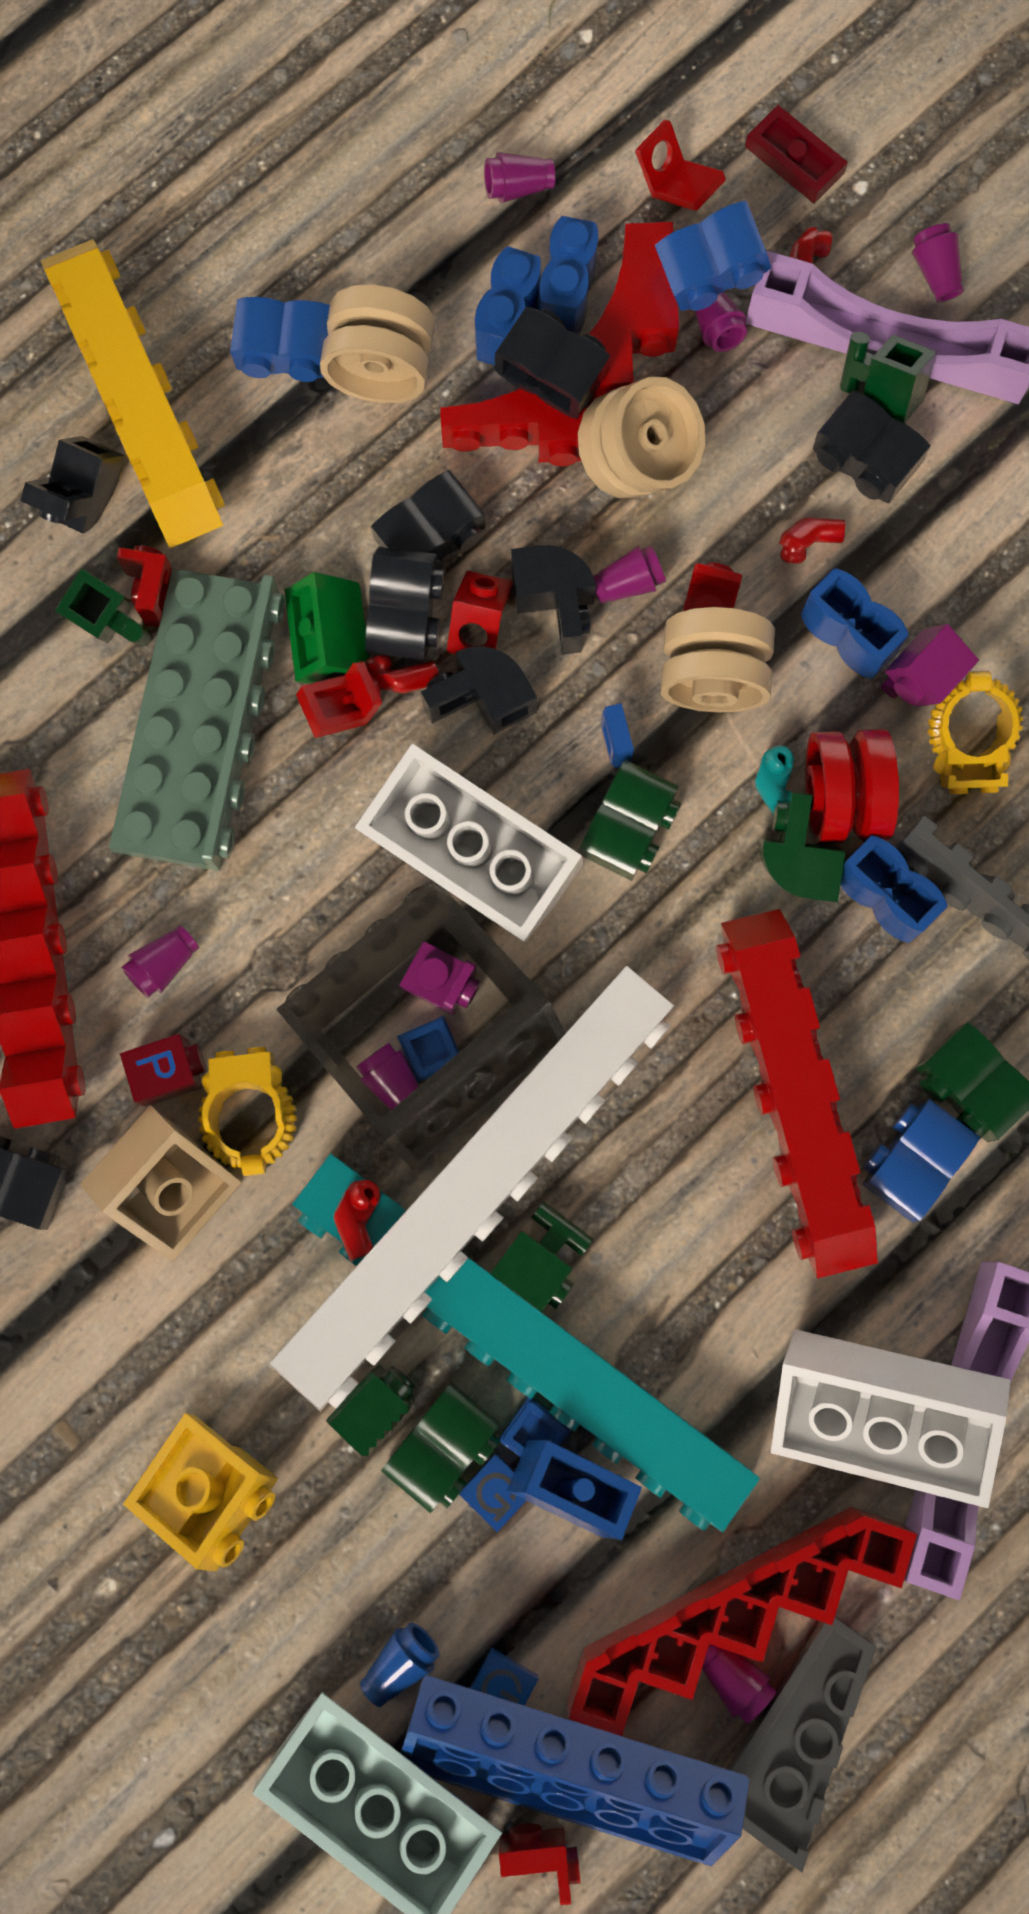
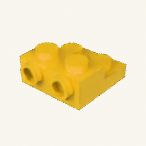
[123,1413,279,1571]

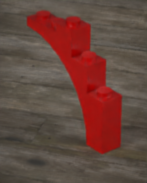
[440,222,679,466]

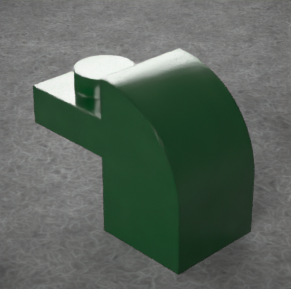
[759,790,846,903]

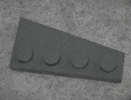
[895,815,1029,960]
[726,1616,876,1872]

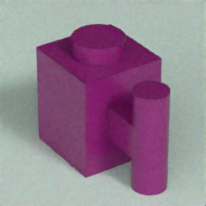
[881,623,979,707]

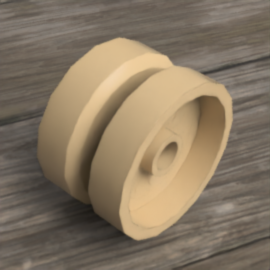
[320,284,435,404]
[578,377,705,498]
[660,607,775,713]

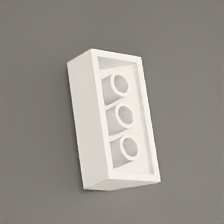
[355,743,584,942]
[771,1329,1011,1508]

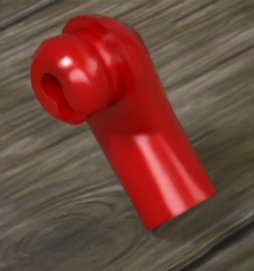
[790,227,833,264]
[779,518,845,564]
[365,655,439,693]
[333,1179,381,1262]

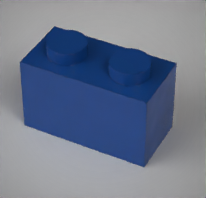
[507,1440,642,1540]

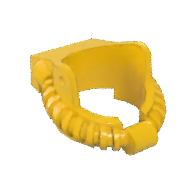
[927,671,1024,794]
[198,1047,297,1176]

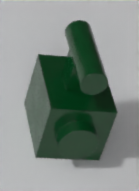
[840,332,937,423]
[54,568,152,647]
[490,1201,593,1312]

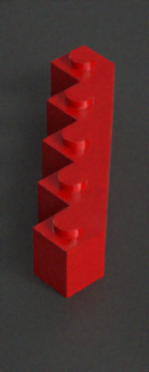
[0,769,86,1129]
[716,909,878,1279]
[567,1506,917,1736]

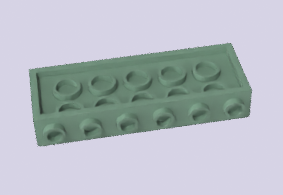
[109,568,285,871]

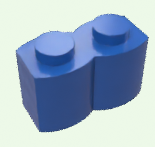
[655,201,772,311]
[539,216,598,334]
[475,246,541,366]
[230,297,330,382]
[801,568,909,679]
[840,835,948,943]
[862,1099,981,1223]

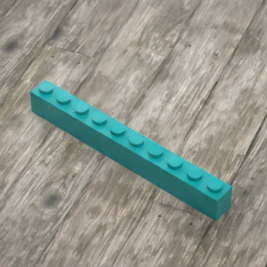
[292,1153,760,1533]

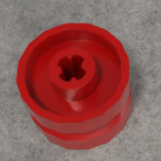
[805,729,899,844]

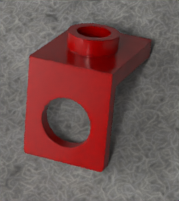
[635,120,726,211]
[447,571,513,654]

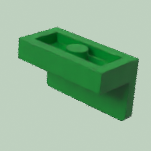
[284,572,369,684]

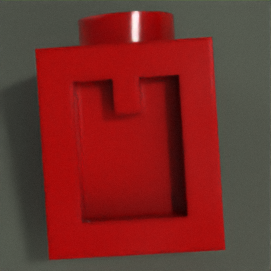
[116,545,172,627]
[683,562,743,611]

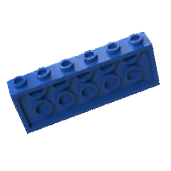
[400,1676,749,1867]

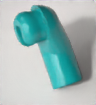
[755,745,794,817]

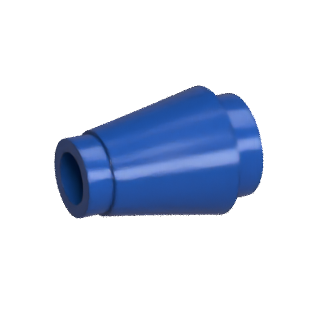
[360,1623,440,1707]

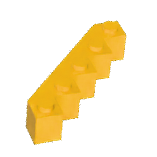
[41,239,225,548]

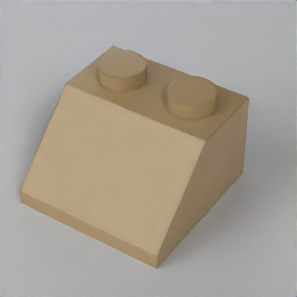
[80,1105,242,1262]

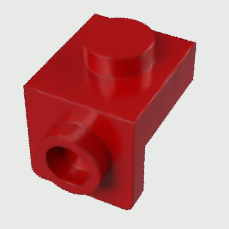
[296,661,382,738]
[499,1823,581,1906]

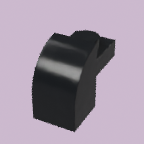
[20,436,124,534]
[511,545,596,655]
[421,647,537,735]

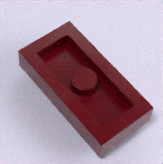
[745,104,848,204]

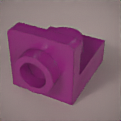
[399,941,481,1016]

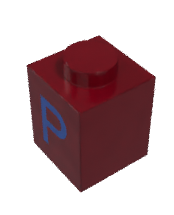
[120,1034,207,1107]

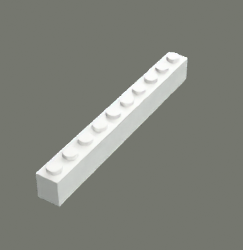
[270,966,674,1412]

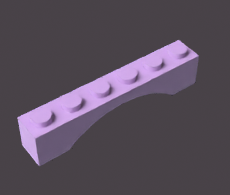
[746,250,1029,404]
[904,1261,1029,1601]

